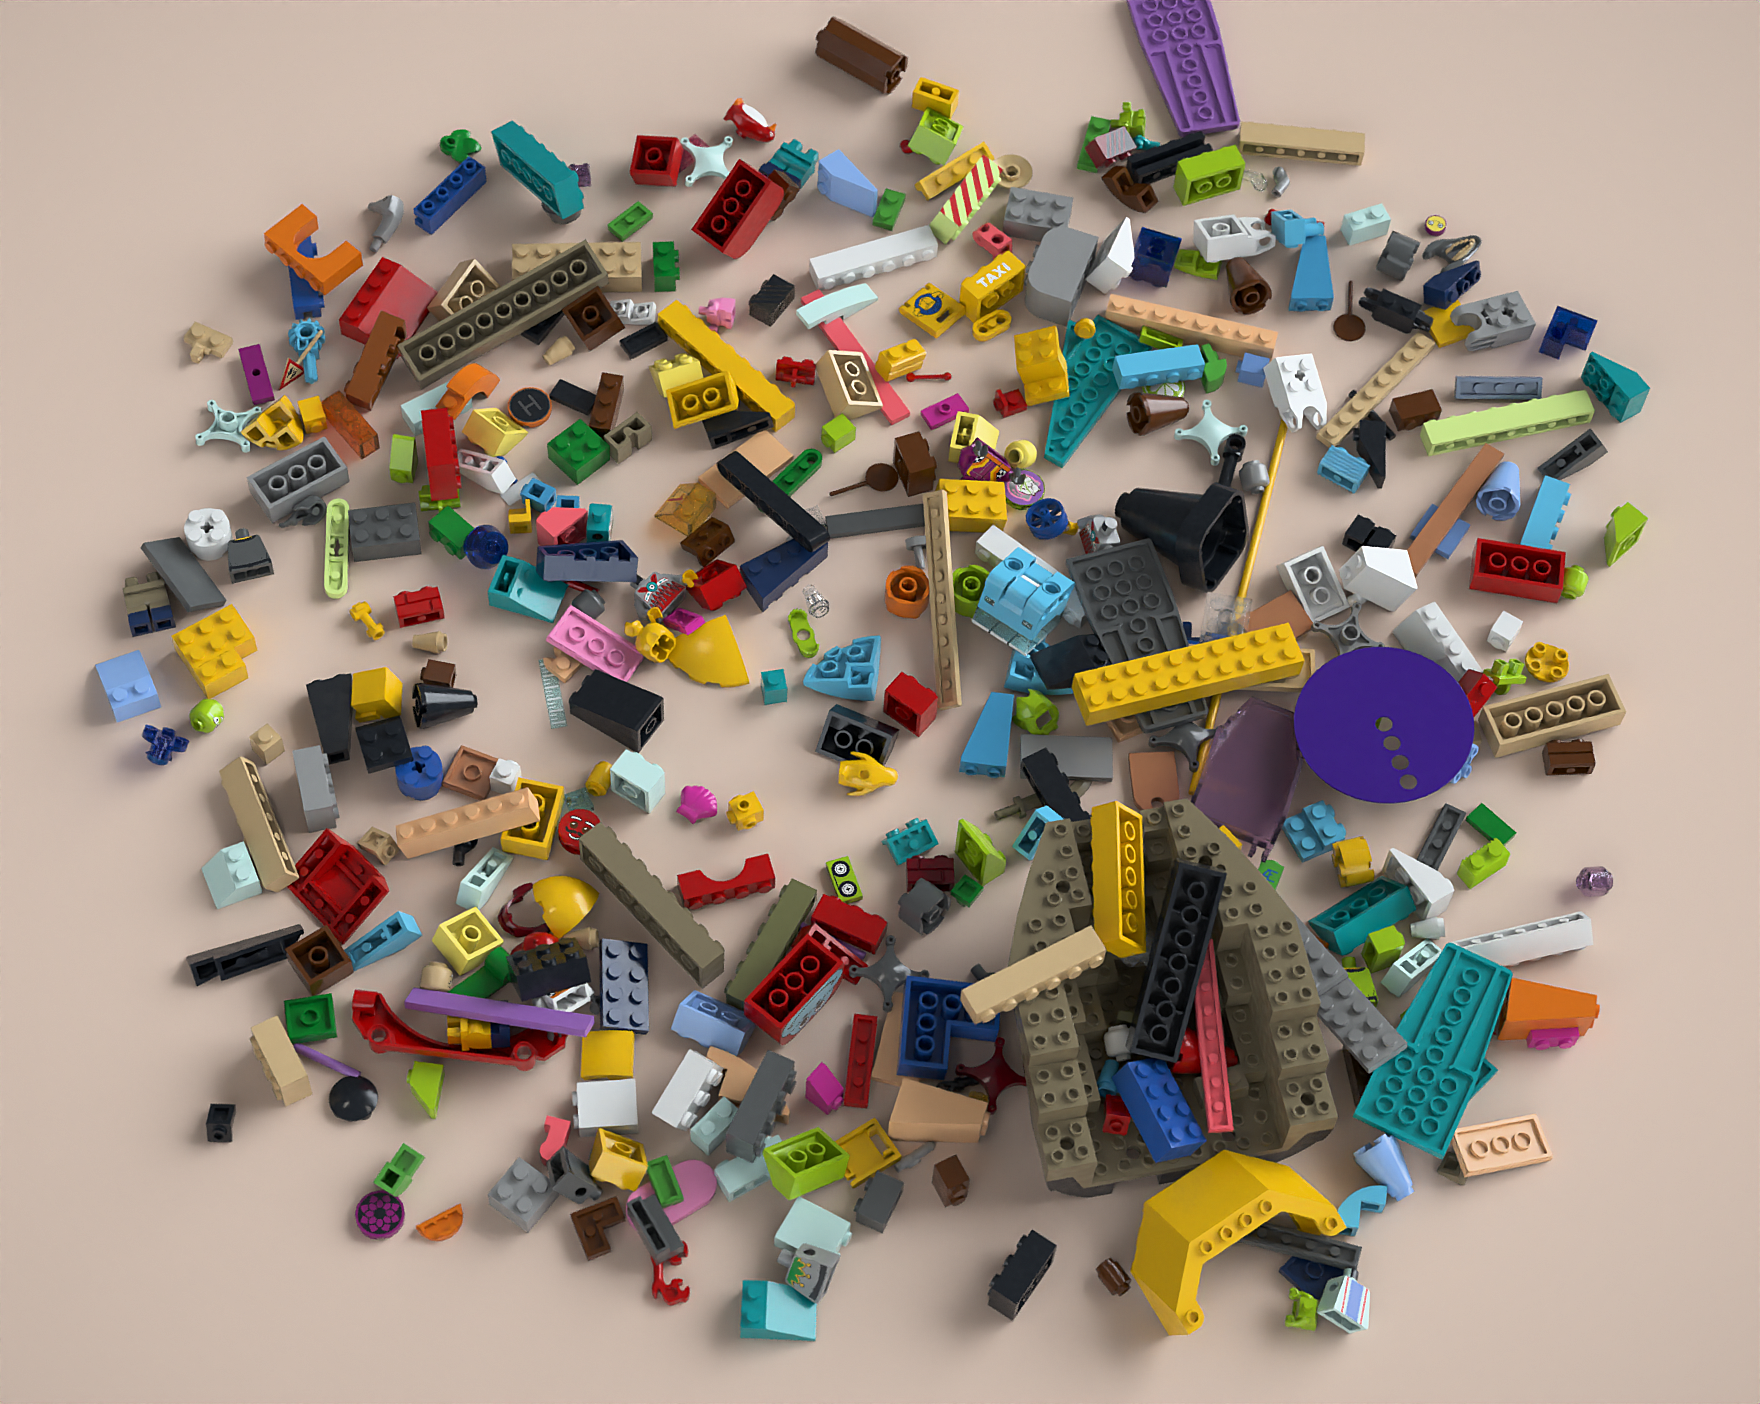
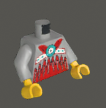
[1063,514,1120,554]
[630,569,698,624]

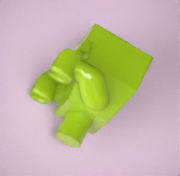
[1111,102,1146,139]
[1285,1288,1319,1331]

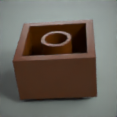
[562,286,625,351]
[893,431,937,497]
[285,925,354,996]

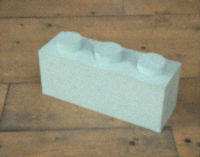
[401,381,473,436]
[714,1135,782,1202]

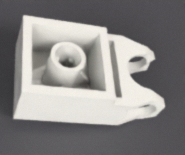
[1193,214,1276,263]
[1263,354,1327,433]

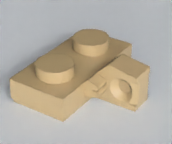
[184,322,233,364]

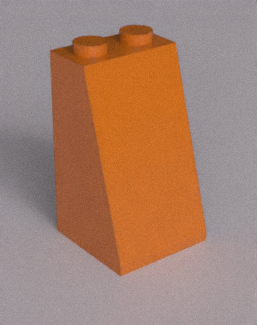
[1497,978,1600,1041]

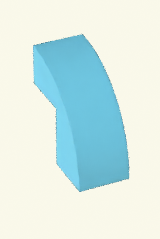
[1337,1185,1387,1236]

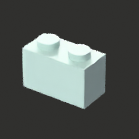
[1340,203,1391,246]
[690,1096,738,1156]

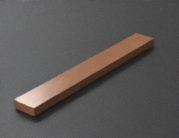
[1407,443,1504,578]

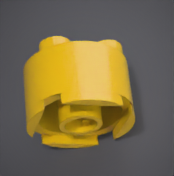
[1331,836,1375,888]

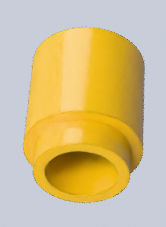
[585,761,613,796]

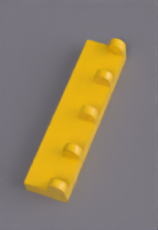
[914,141,995,201]

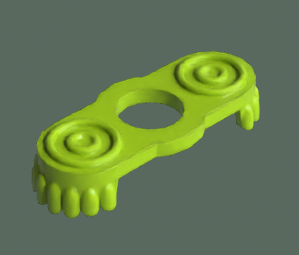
[788,608,819,658]

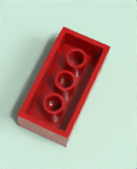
[421,408,462,501]
[1469,538,1566,603]

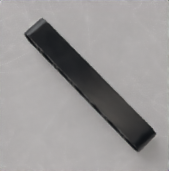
[717,451,830,553]

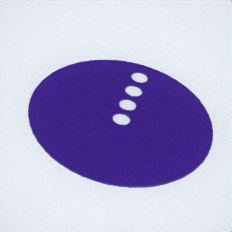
[1294,647,1474,804]

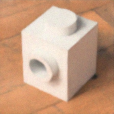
[489,758,522,794]

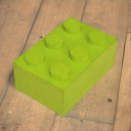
[1173,145,1246,206]

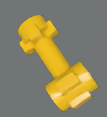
[349,601,385,640]

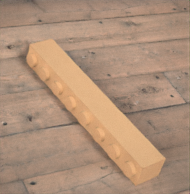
[1105,294,1278,362]

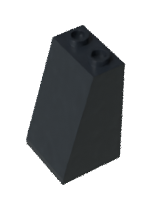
[568,669,664,753]

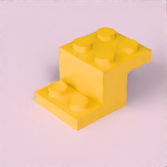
[1014,325,1070,406]

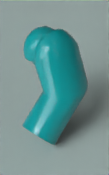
[1132,135,1161,151]

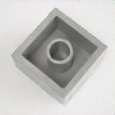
[488,1157,559,1233]

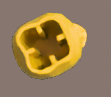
[624,620,676,663]

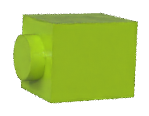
[821,413,856,453]

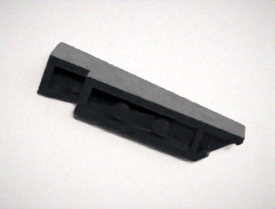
[186,924,304,986]

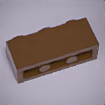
[589,372,624,440]

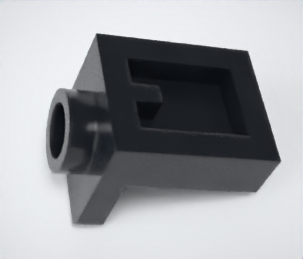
[206,1104,236,1142]

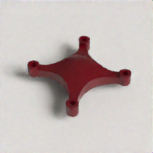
[955,1037,1027,1115]

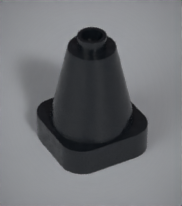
[1115,482,1249,594]

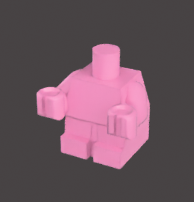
[699,298,736,332]

